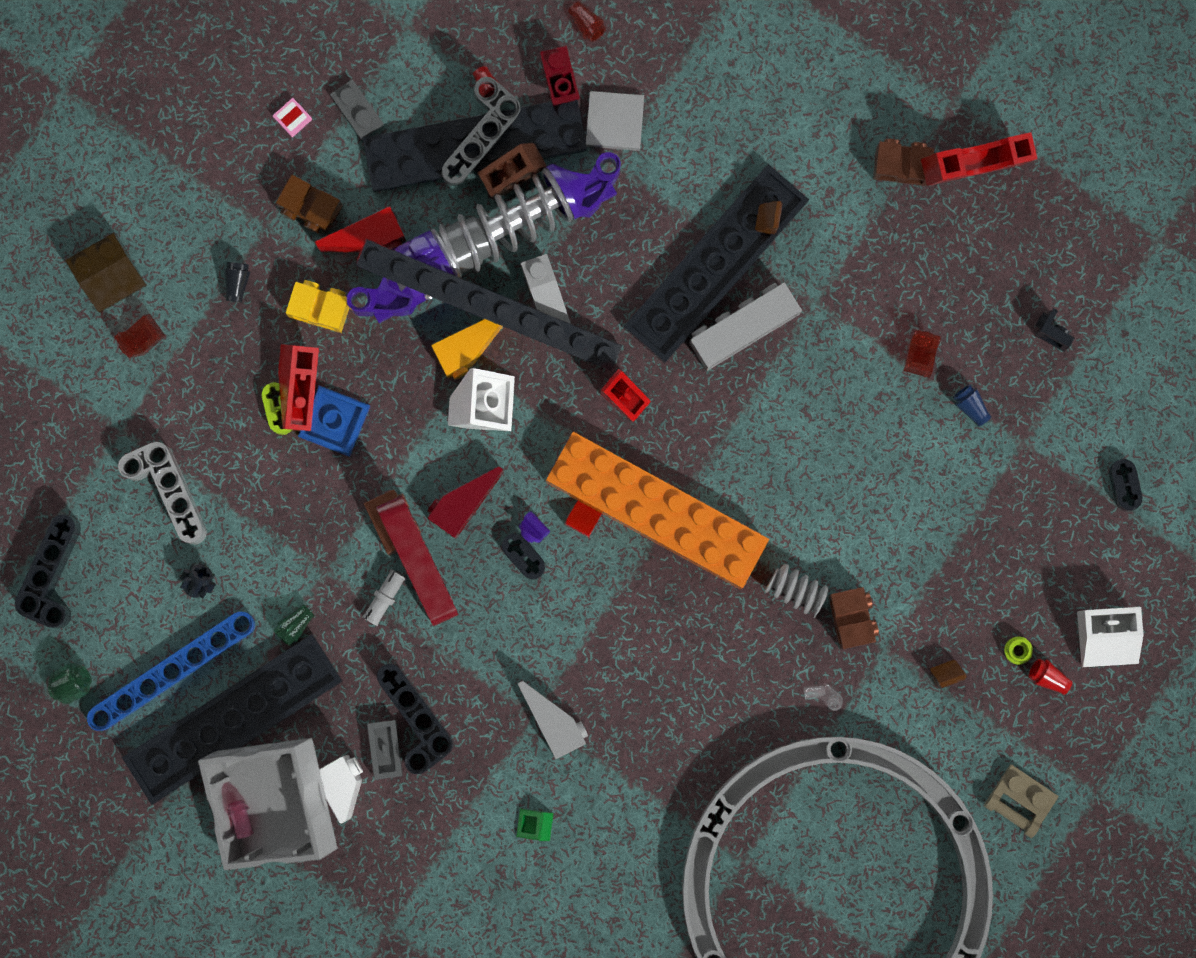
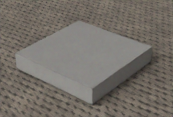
[586,91,644,151]

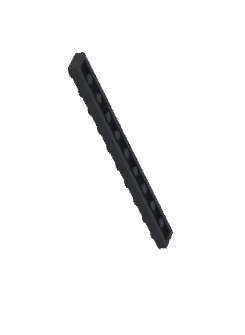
[355,238,622,371]

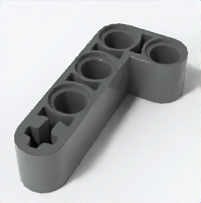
[441,77,520,186]

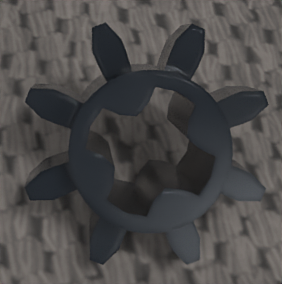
[180,563,216,599]

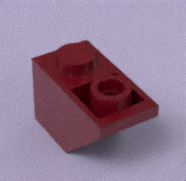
[540,45,580,105]

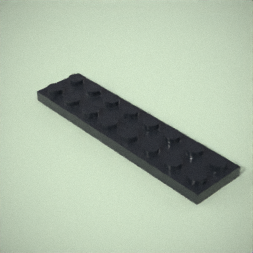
[363,100,587,192]
[623,164,809,364]
[122,634,343,805]

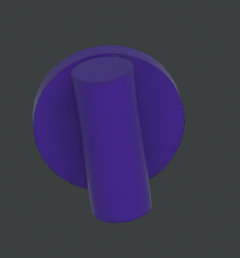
[519,511,550,543]

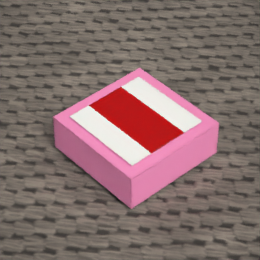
[273,98,312,137]

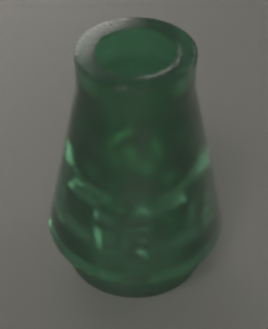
[273,605,315,646]

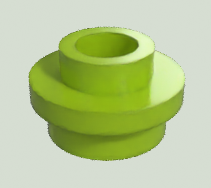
[1004,637,1033,665]

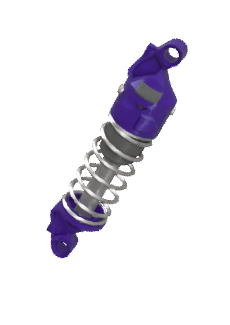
[347,152,621,323]

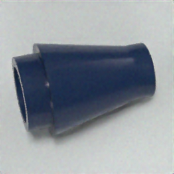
[953,384,991,427]

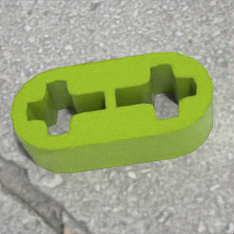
[262,382,292,435]

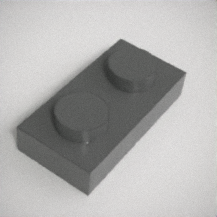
[330,79,384,140]
[367,720,403,780]

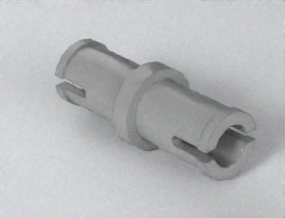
[363,569,406,626]

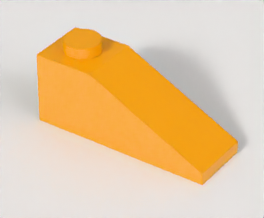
[432,319,503,379]

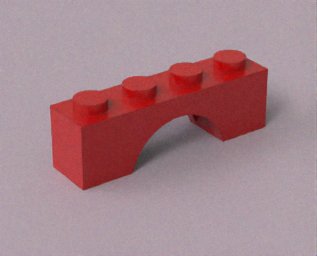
[921,132,1038,186]

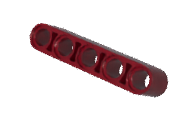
[376,495,459,627]

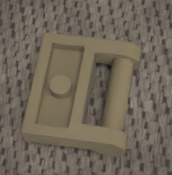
[984,764,1059,838]

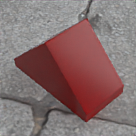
[601,369,651,422]

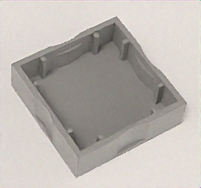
[198,738,338,870]

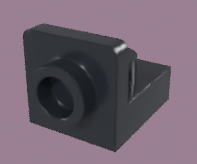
[1035,308,1075,352]

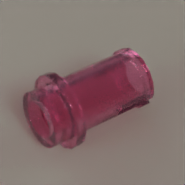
[226,800,254,839]

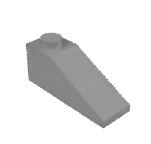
[521,254,570,323]
[518,681,588,759]

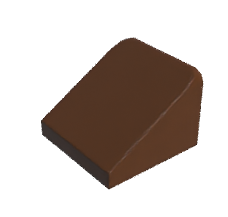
[755,201,782,234]
[930,660,967,688]

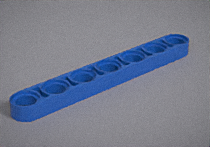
[87,612,255,731]

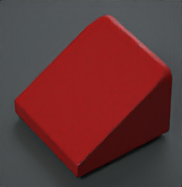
[564,501,602,538]

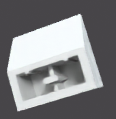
[1077,607,1143,667]

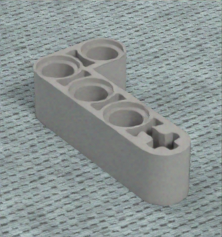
[118,442,207,545]

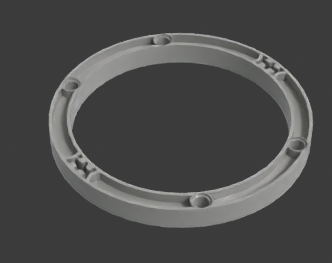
[682,737,993,958]

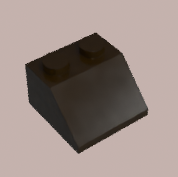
[65,233,147,313]

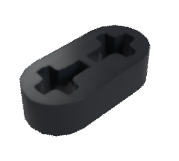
[1109,459,1143,511]
[502,533,545,580]

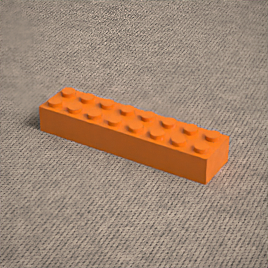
[546,432,769,590]

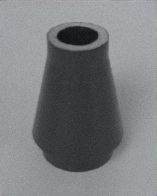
[223,262,251,302]

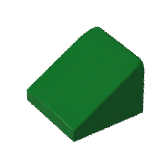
[516,809,553,841]

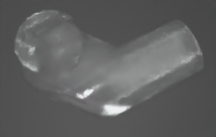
[803,683,843,711]

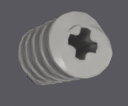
[764,564,828,619]

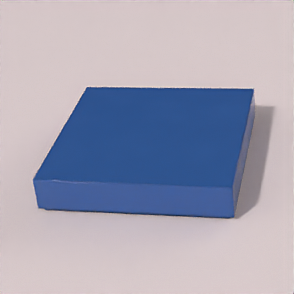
[298,385,370,457]

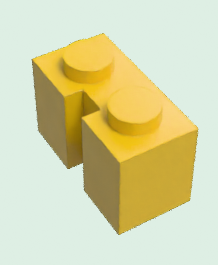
[286,280,349,333]

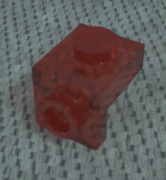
[114,314,165,358]
[903,330,941,378]

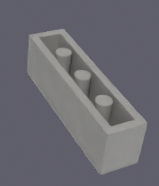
[689,282,802,371]

